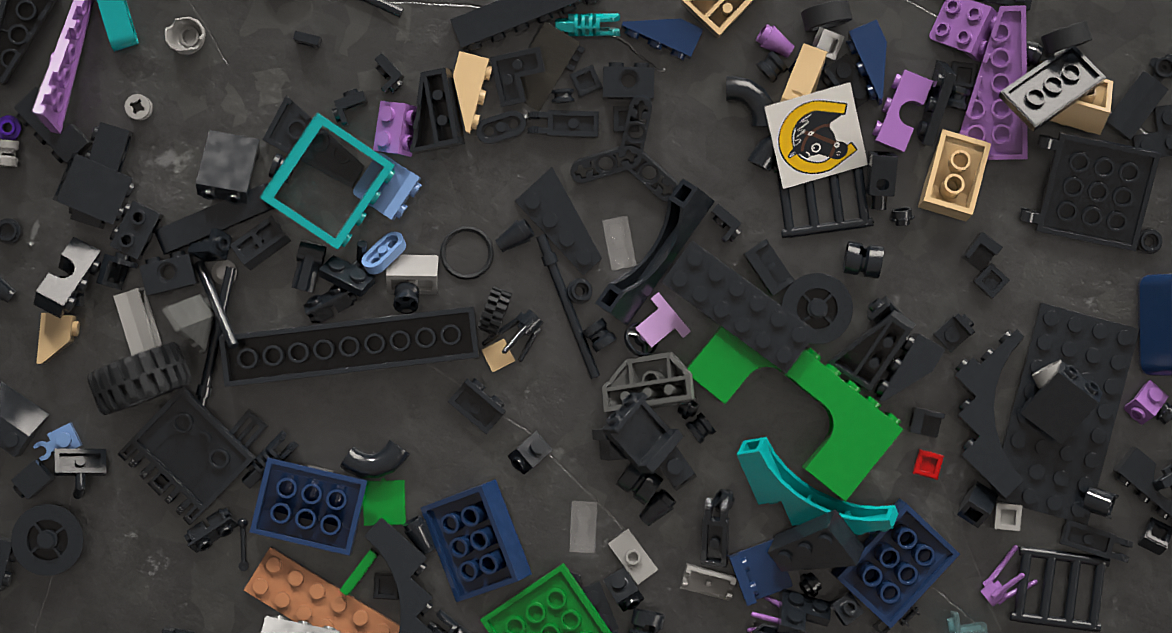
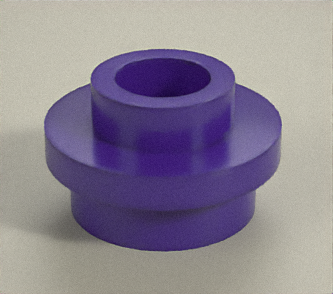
[0,115,22,140]

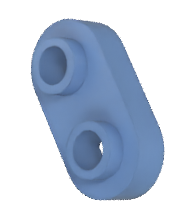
[362,232,406,274]

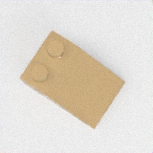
[918,129,991,221]

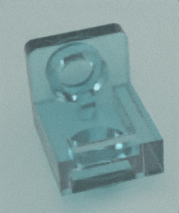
[947,611,988,633]

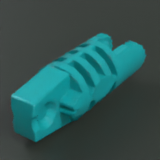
[555,13,620,36]

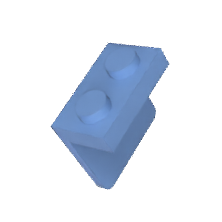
[353,153,422,221]

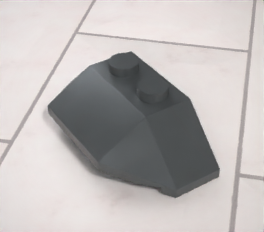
[602,352,694,413]

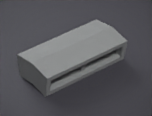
[113,287,162,355]

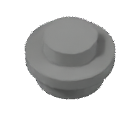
[211,260,237,285]

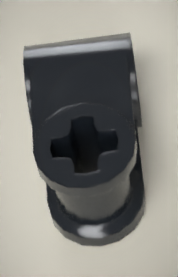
[1083,487,1119,519]

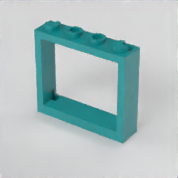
[260,113,395,250]

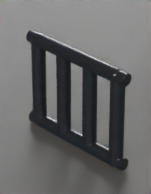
[772,164,874,238]
[1009,546,1110,632]

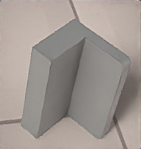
[386,255,439,295]

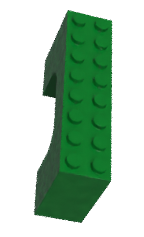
[686,326,904,501]

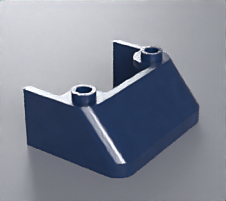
[1138,274,1172,376]

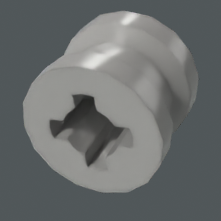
[125,94,153,121]

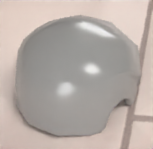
[165,17,206,55]

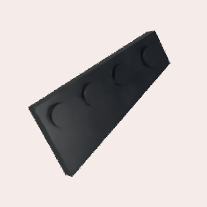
[262,95,364,188]

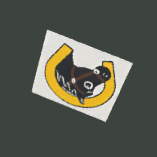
[765,83,868,189]

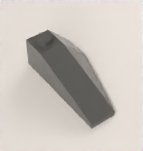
[162,294,215,354]

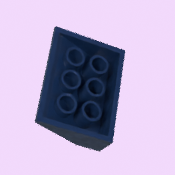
[250,458,367,556]
[420,479,532,602]
[831,498,960,628]

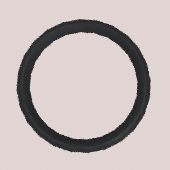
[440,226,494,280]

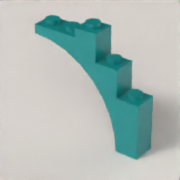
[737,437,899,535]

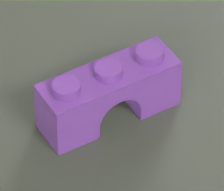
[872,70,933,154]

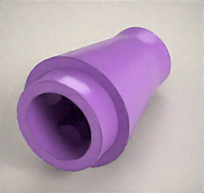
[756,24,795,58]

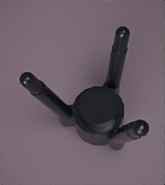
[482,310,544,362]

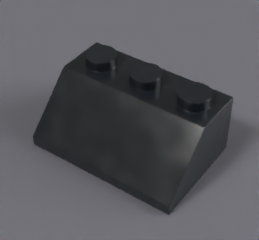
[0,380,50,457]

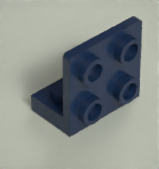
[728,539,793,606]

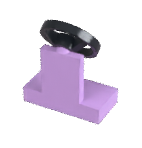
[624,292,691,357]

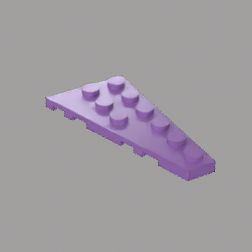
[32,0,94,134]
[959,5,1028,160]

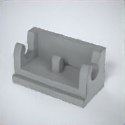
[680,563,737,601]

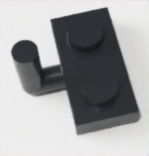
[319,240,376,297]
[53,448,106,499]

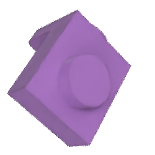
[1124,380,1169,425]

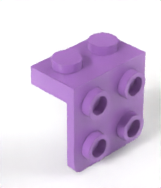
[929,0,998,62]

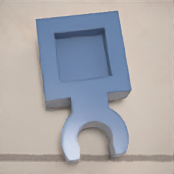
[33,422,83,461]

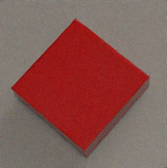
[912,449,944,480]

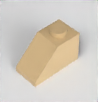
[36,313,80,364]

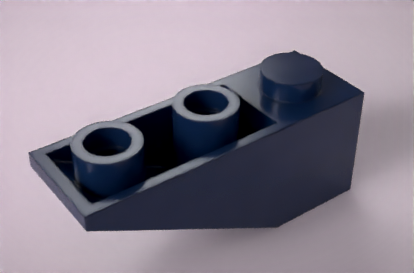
[621,18,704,61]
[846,20,887,106]

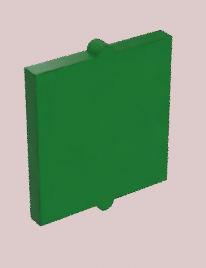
[363,478,406,526]

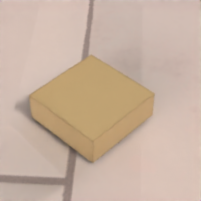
[481,339,515,372]

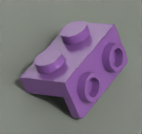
[373,101,417,157]

